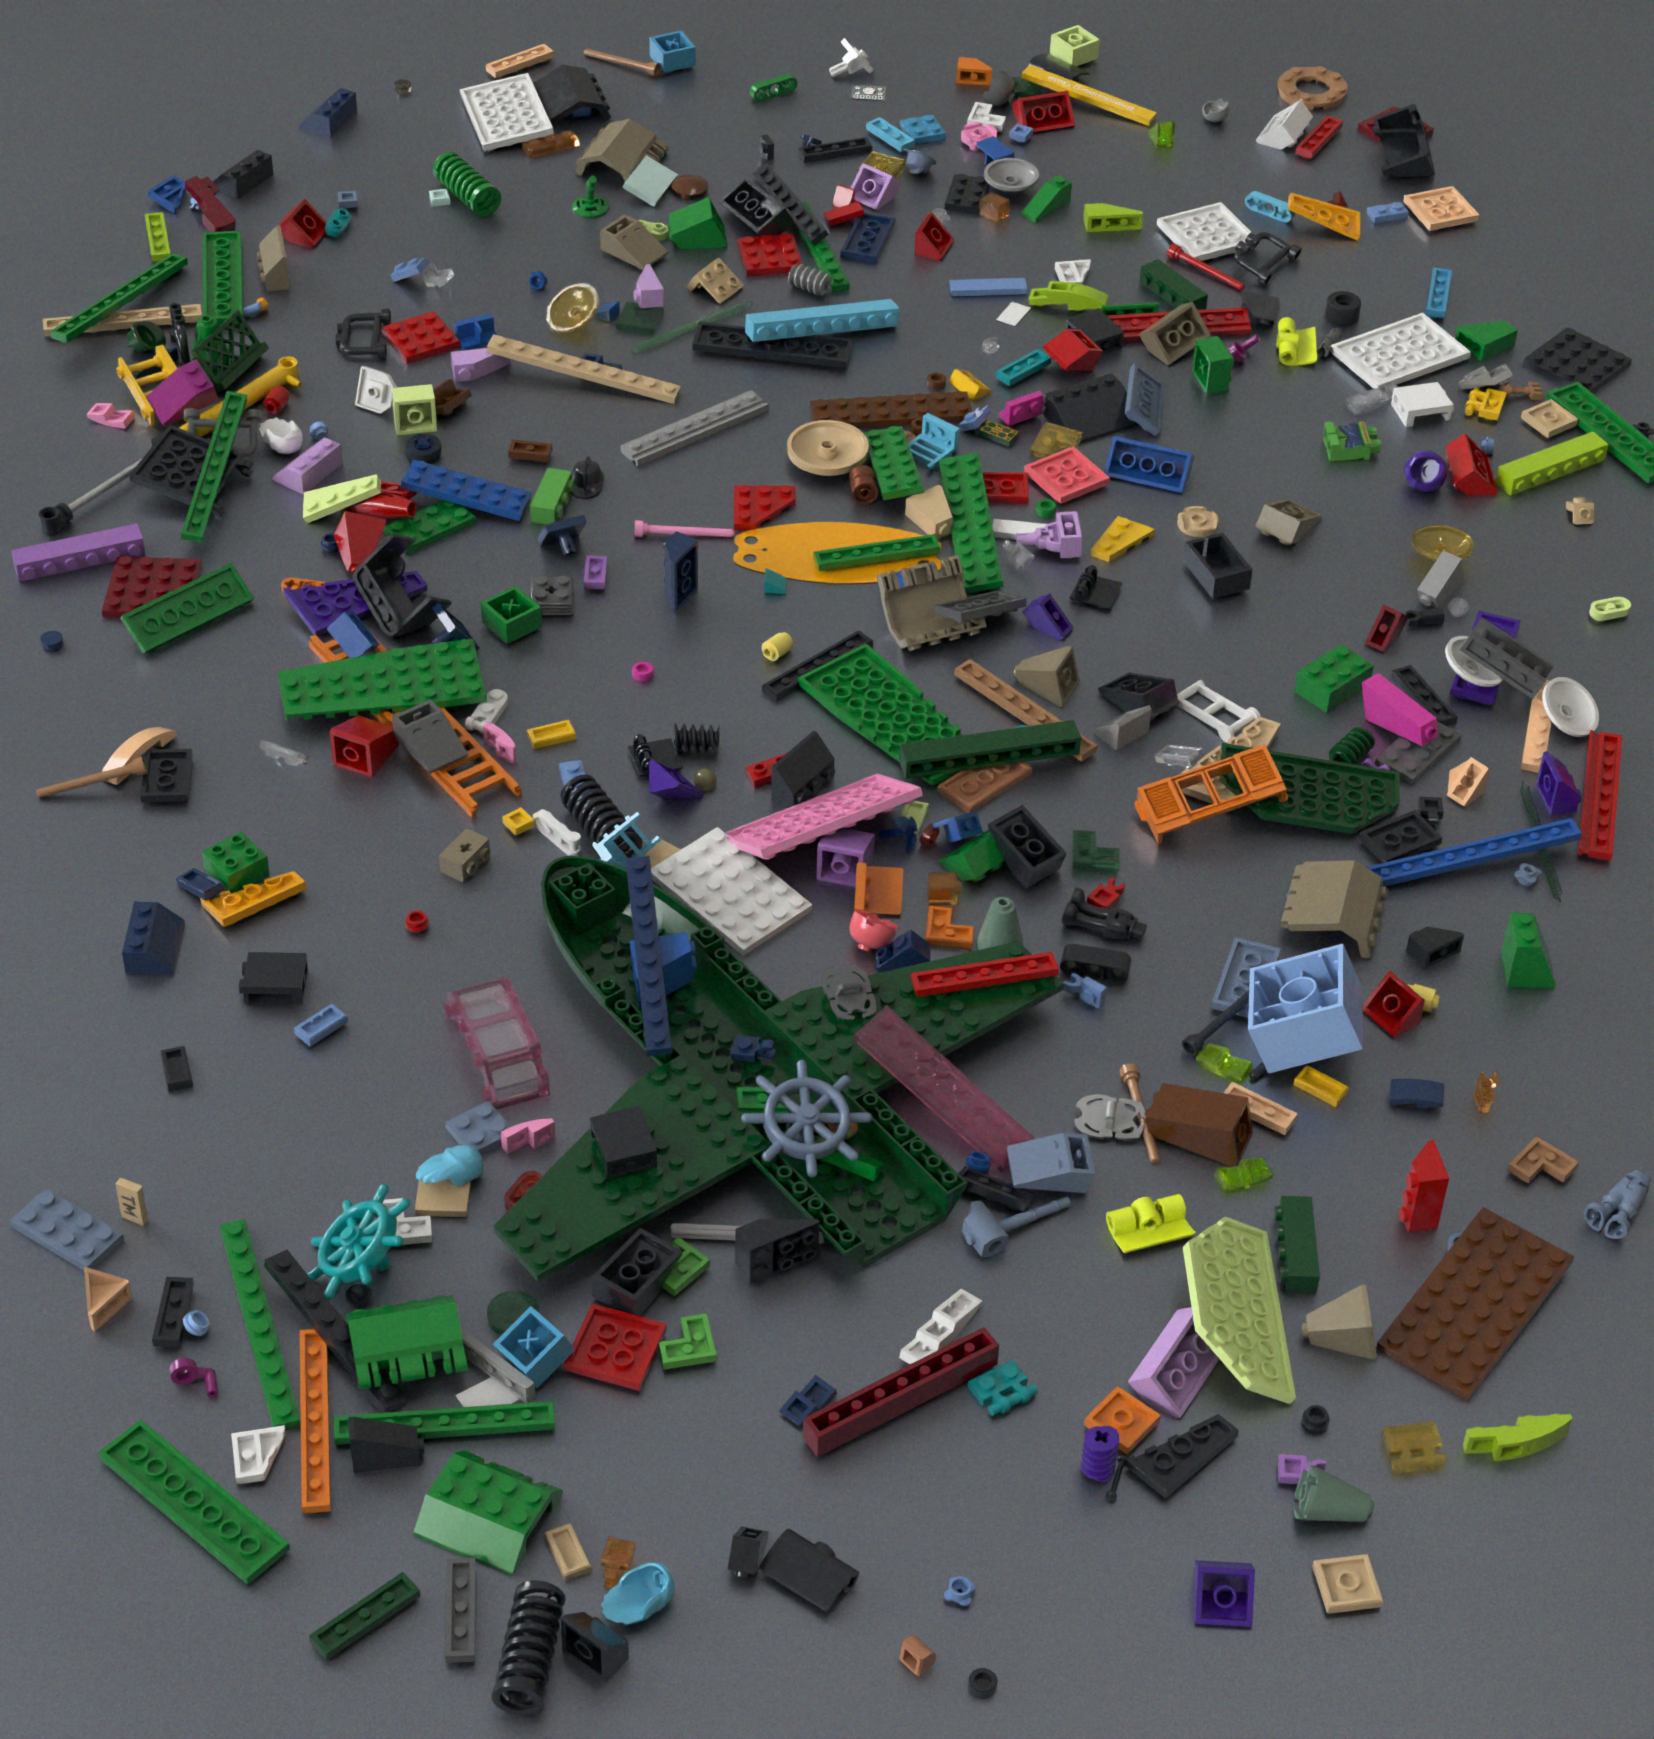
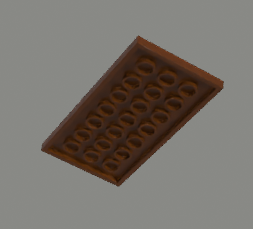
[1376,1207,1574,1401]

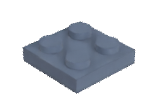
[445,1101,511,1155]

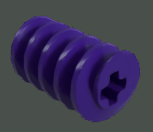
[1081,1426,1119,1482]

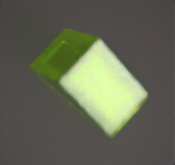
[1147,121,1175,148]

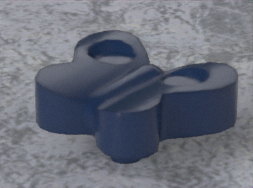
[800,133,822,146]

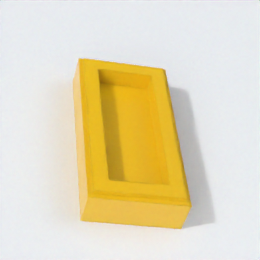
[527,720,576,749]
[1293,1065,1349,1107]

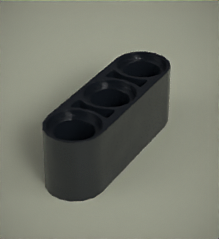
[1060,944,1132,983]

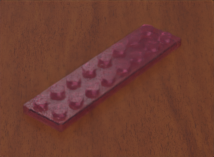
[853,1006,1035,1172]

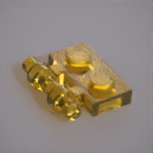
[1381,1421,1447,1472]

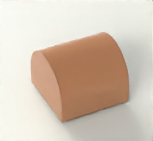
[899,1635,936,1677]

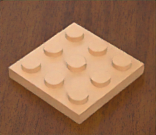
[1403,186,1479,231]

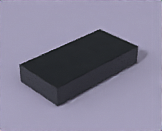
[160,1046,193,1092]

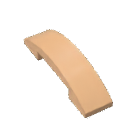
[102,727,177,785]

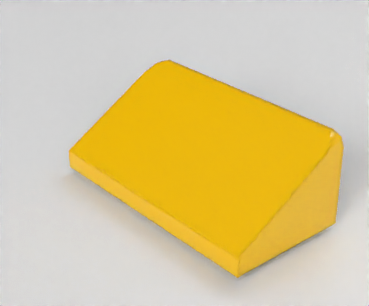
[949,369,991,400]

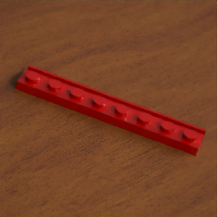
[1107,307,1252,342]
[1578,730,1623,861]

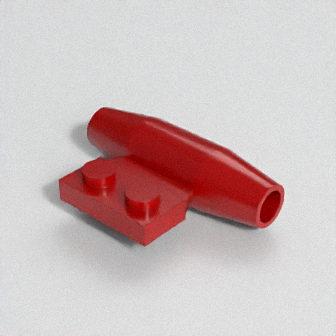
[345,481,418,519]

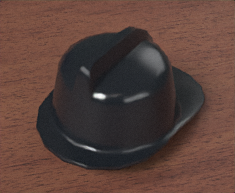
[570,456,604,499]

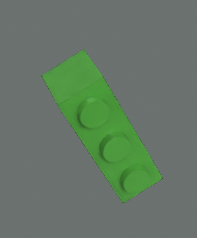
[530,468,575,524]

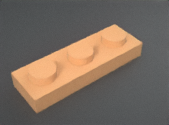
[1224,1082,1298,1135]

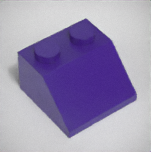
[1536,751,1581,815]
[1193,1560,1255,1627]

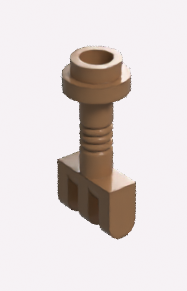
[1499,382,1545,400]

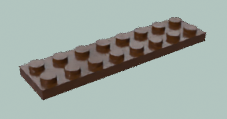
[810,391,973,428]

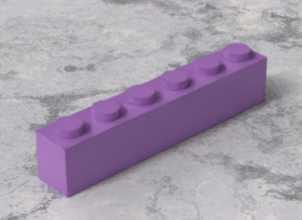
[11,523,145,582]

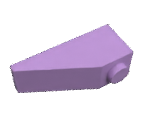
[633,264,664,308]
[451,348,511,382]

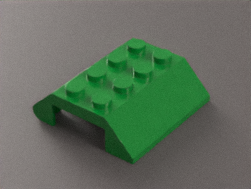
[413,1450,563,1576]

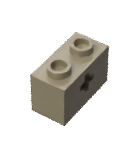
[439,828,491,882]

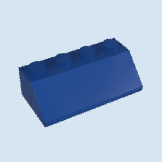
[1104,436,1194,493]

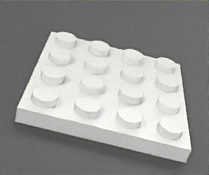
[1157,202,1259,261]

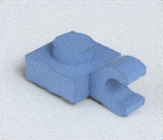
[1064,973,1106,1009]

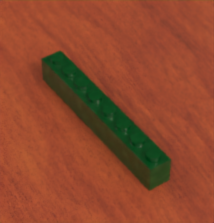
[899,720,1081,779]

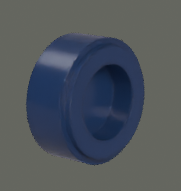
[40,631,63,651]

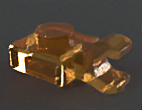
[1473,1071,1500,1113]
[601,1536,636,1588]

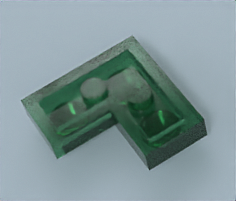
[1072,830,1120,871]

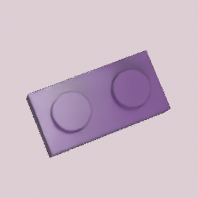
[584,555,608,590]

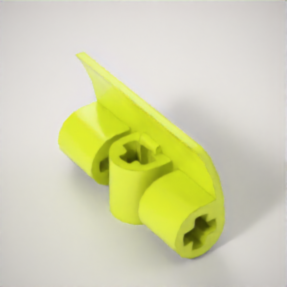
[1276,317,1317,366]
[1106,1194,1196,1253]

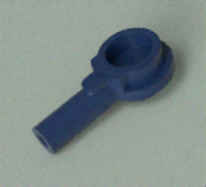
[320,532,338,552]

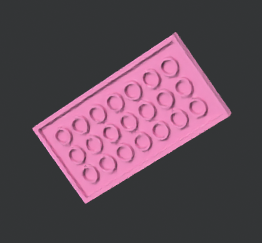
[725,773,923,859]

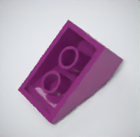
[146,360,218,427]

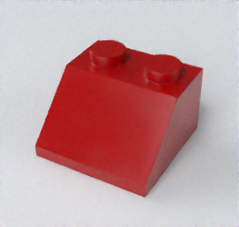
[277,199,326,248]

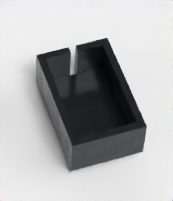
[1183,533,1253,599]

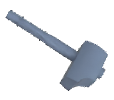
[962,1197,1071,1257]

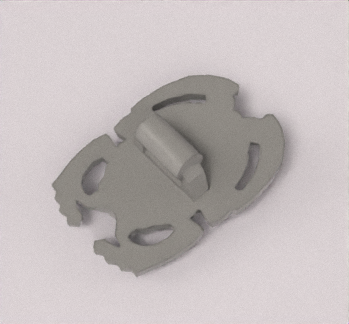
[1074,1094,1145,1140]

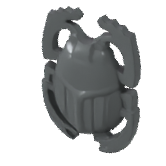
[822,964,877,1021]

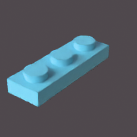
[866,117,915,152]

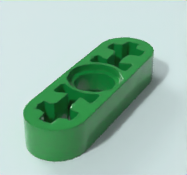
[749,74,798,102]

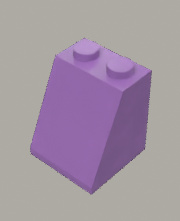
[817,828,875,887]

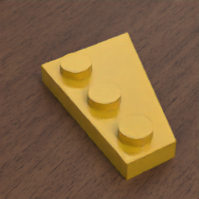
[1090,516,1155,562]

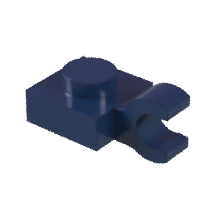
[730,1035,776,1062]

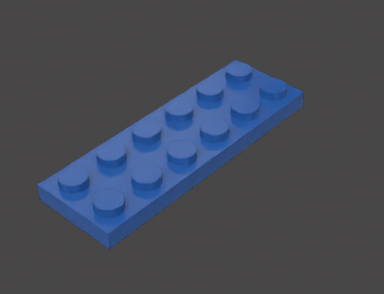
[400,460,532,521]

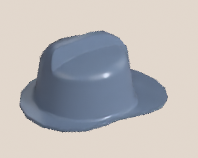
[903,149,936,174]

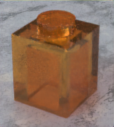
[979,192,1010,223]
[927,872,962,905]

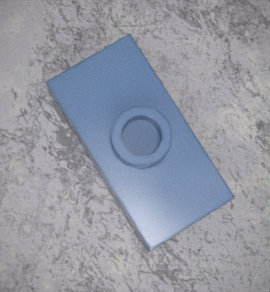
[294,1004,348,1047]

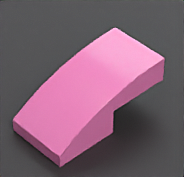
[86,403,135,428]
[483,721,517,765]
[501,1118,555,1155]

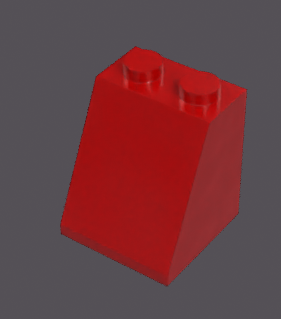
[329,715,399,778]

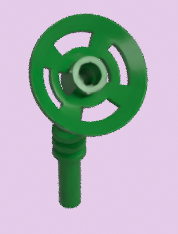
[572,176,609,218]

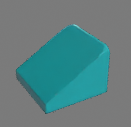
[765,569,786,594]

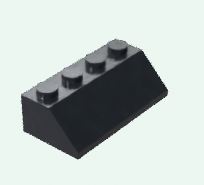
[719,177,794,235]

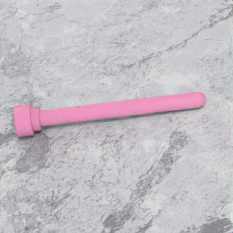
[634,520,735,537]

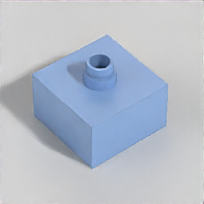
[1248,944,1363,1073]

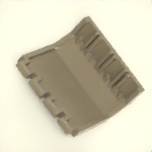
[1280,860,1388,958]

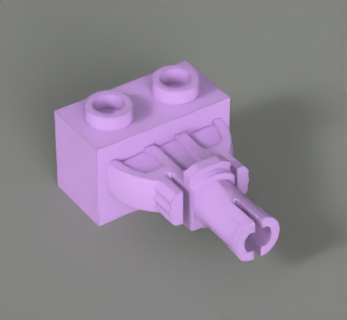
[1016,511,1082,558]

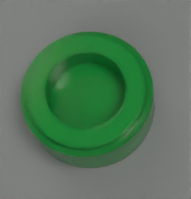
[1036,499,1057,518]

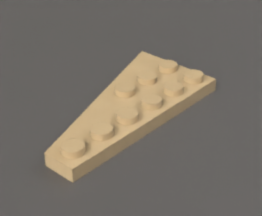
[1181,717,1281,804]

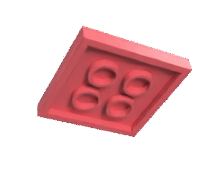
[1024,446,1110,504]

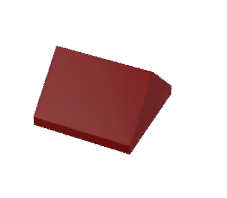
[914,211,955,260]
[1362,970,1425,1038]

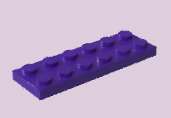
[1450,611,1521,706]

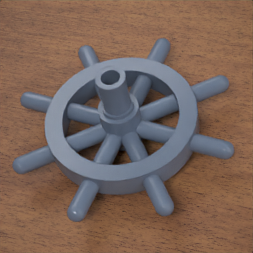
[741,1060,872,1177]

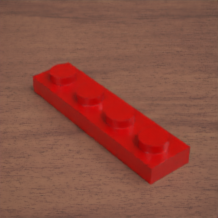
[1295,116,1343,159]

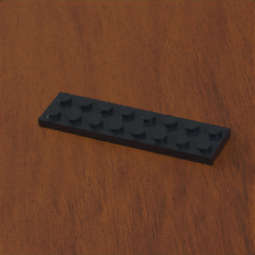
[692,322,853,368]

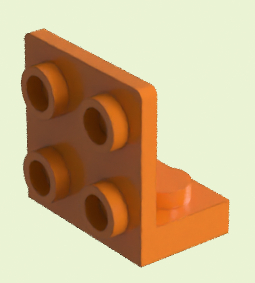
[854,863,903,915]

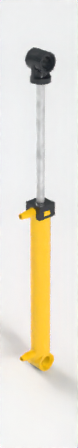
[38,356,302,536]

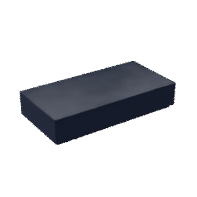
[176,868,224,901]

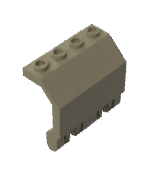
[575,119,669,182]
[877,555,987,651]

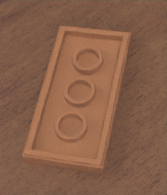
[937,762,1033,813]

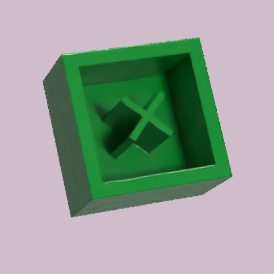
[1192,336,1234,394]
[481,585,542,644]
[201,831,270,893]

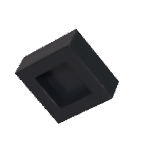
[758,135,774,161]

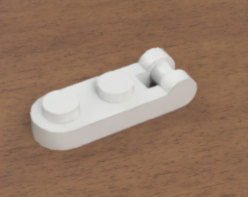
[465,689,508,734]
[533,809,581,856]

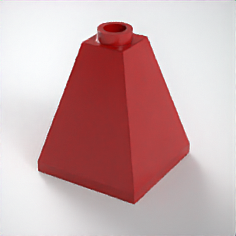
[334,511,386,575]

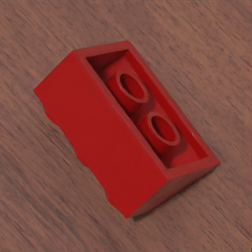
[1012,91,1076,133]
[1445,433,1498,495]
[1399,1140,1450,1232]

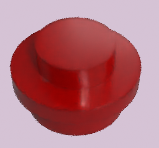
[405,910,429,932]

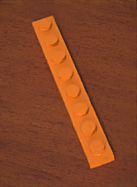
[300,1329,331,1514]

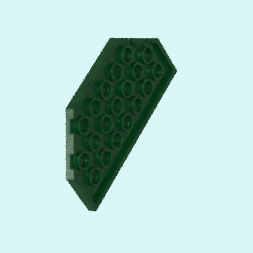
[1219,743,1400,834]

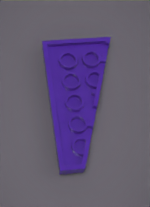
[283,571,428,636]

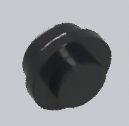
[345,1284,372,1309]
[1302,1405,1330,1431]

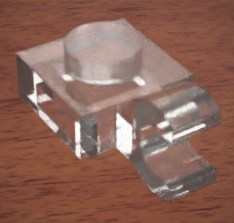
[1001,539,1035,572]

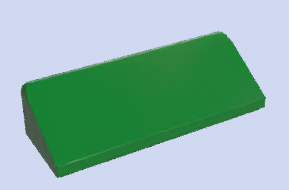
[1100,302,1159,316]
[814,1135,885,1181]

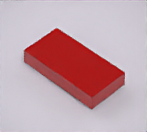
[823,201,865,226]

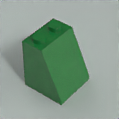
[667,197,728,249]
[1501,913,1556,988]

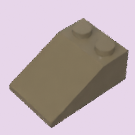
[1255,499,1323,545]

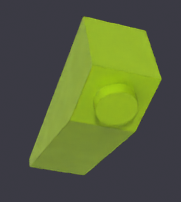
[1083,203,1143,232]

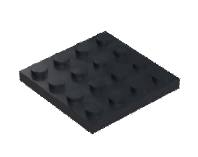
[1522,327,1632,393]

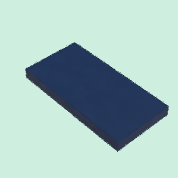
[840,213,896,264]

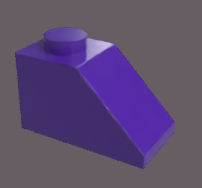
[1022,593,1074,640]

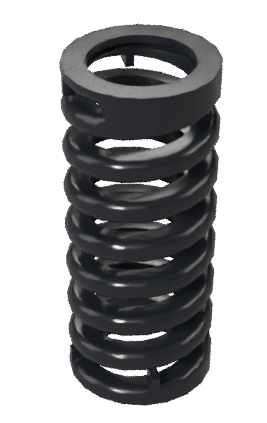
[560,774,642,858]
[492,1580,566,1716]

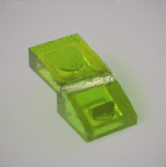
[1196,1043,1253,1084]

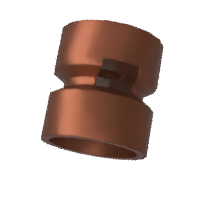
[849,465,878,504]

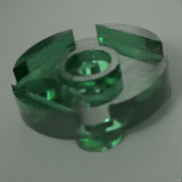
[1012,77,1044,99]

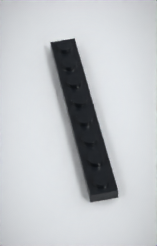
[752,163,829,246]
[264,1249,407,1413]

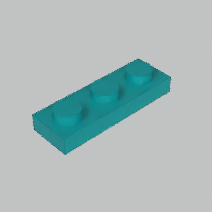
[996,349,1052,386]

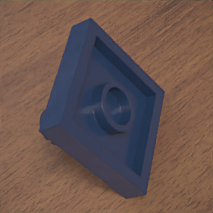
[537,515,587,556]
[432,602,480,651]

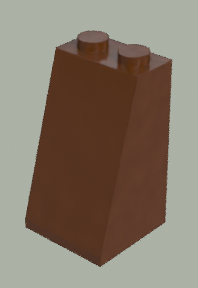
[1144,1083,1253,1168]

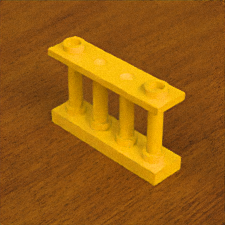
[116,345,177,426]

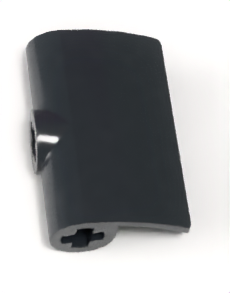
[1028,54,1089,83]
[759,1528,859,1612]

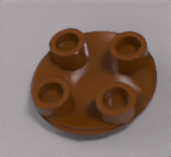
[671,175,708,199]

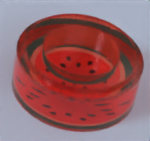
[919,823,940,847]

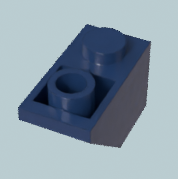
[876,929,930,972]

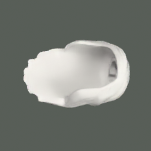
[259,417,303,455]

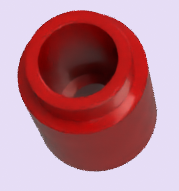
[263,386,289,414]

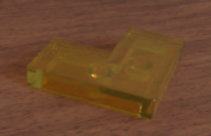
[1030,422,1083,458]

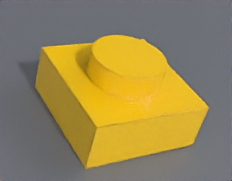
[502,807,535,836]

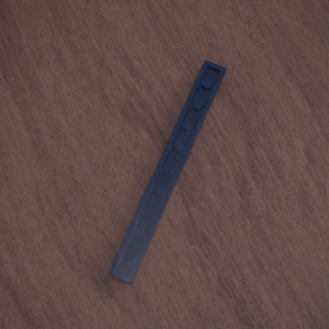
[626,856,672,1056]

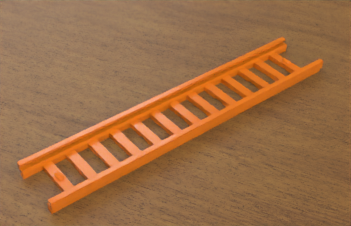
[309,635,522,818]

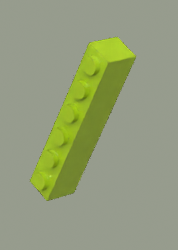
[1495,432,1609,496]

